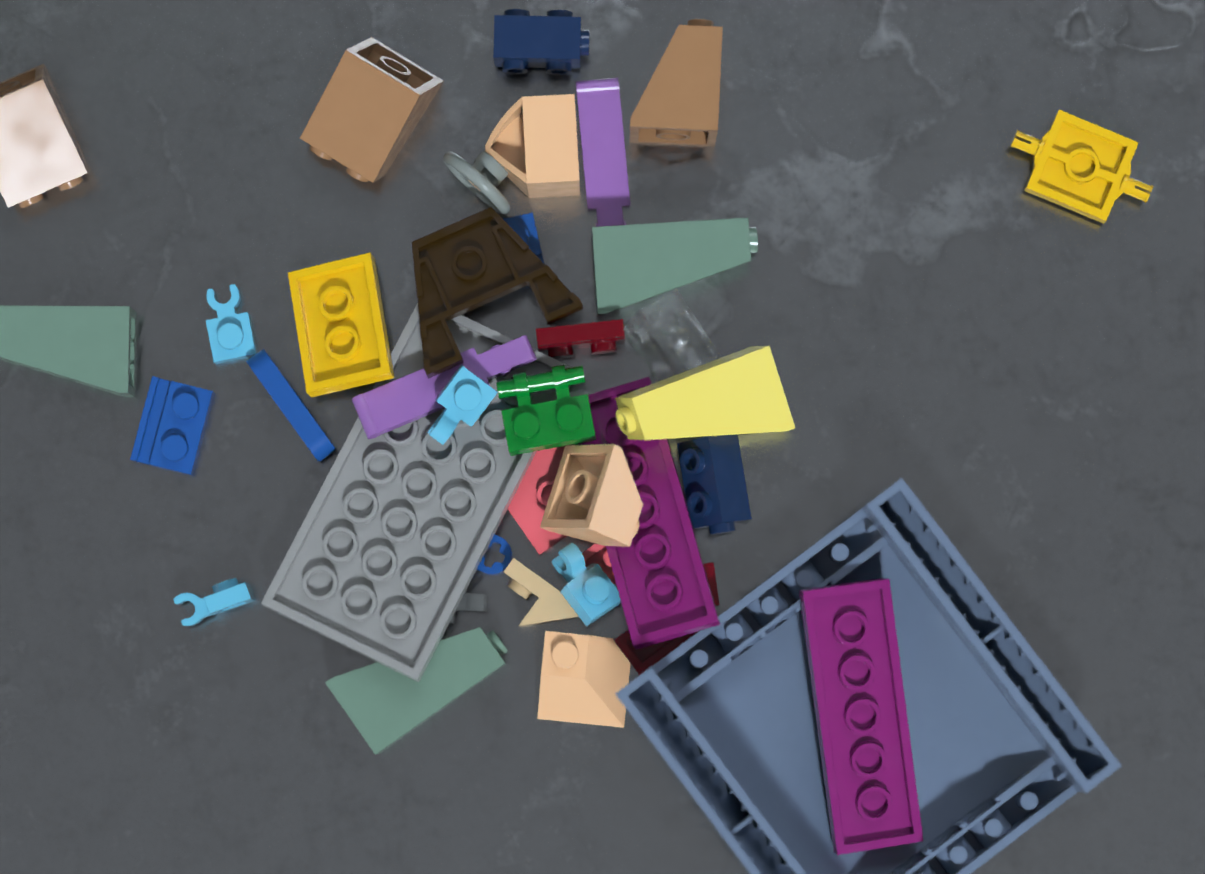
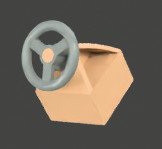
[443,94,580,215]

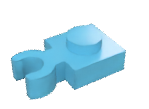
[206,284,257,364]

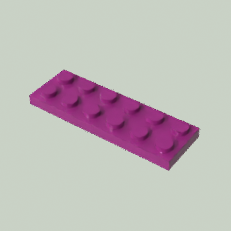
[578,377,721,650]
[799,577,923,855]

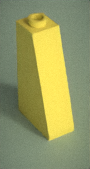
[615,346,795,440]

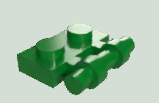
[496,365,596,456]

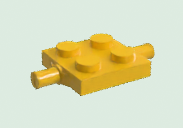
[1010,109,1153,224]

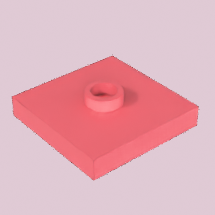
[507,446,567,555]

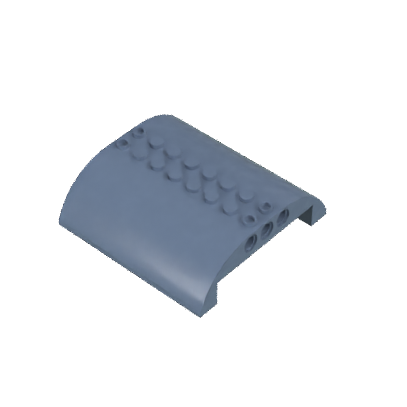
[616,478,1122,874]

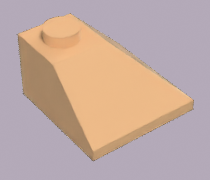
[540,444,643,547]
[537,631,631,728]

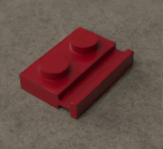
[536,319,625,359]

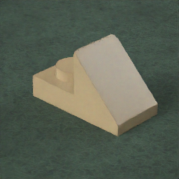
[504,558,580,627]

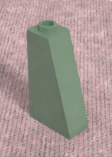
[591,217,758,315]
[0,305,137,397]
[325,627,508,755]

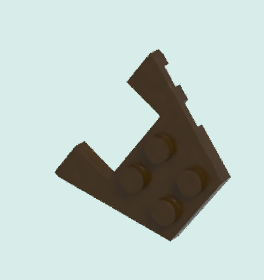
[412,207,583,379]

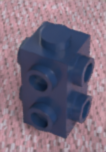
[493,9,590,75]
[677,434,752,535]

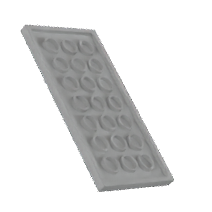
[261,303,572,682]

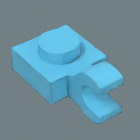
[427,365,498,445]
[551,542,621,626]
[173,578,256,626]

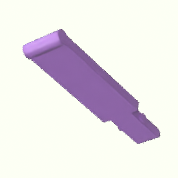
[576,77,631,227]
[352,335,537,439]

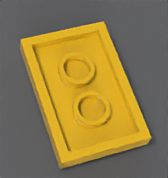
[288,252,395,398]

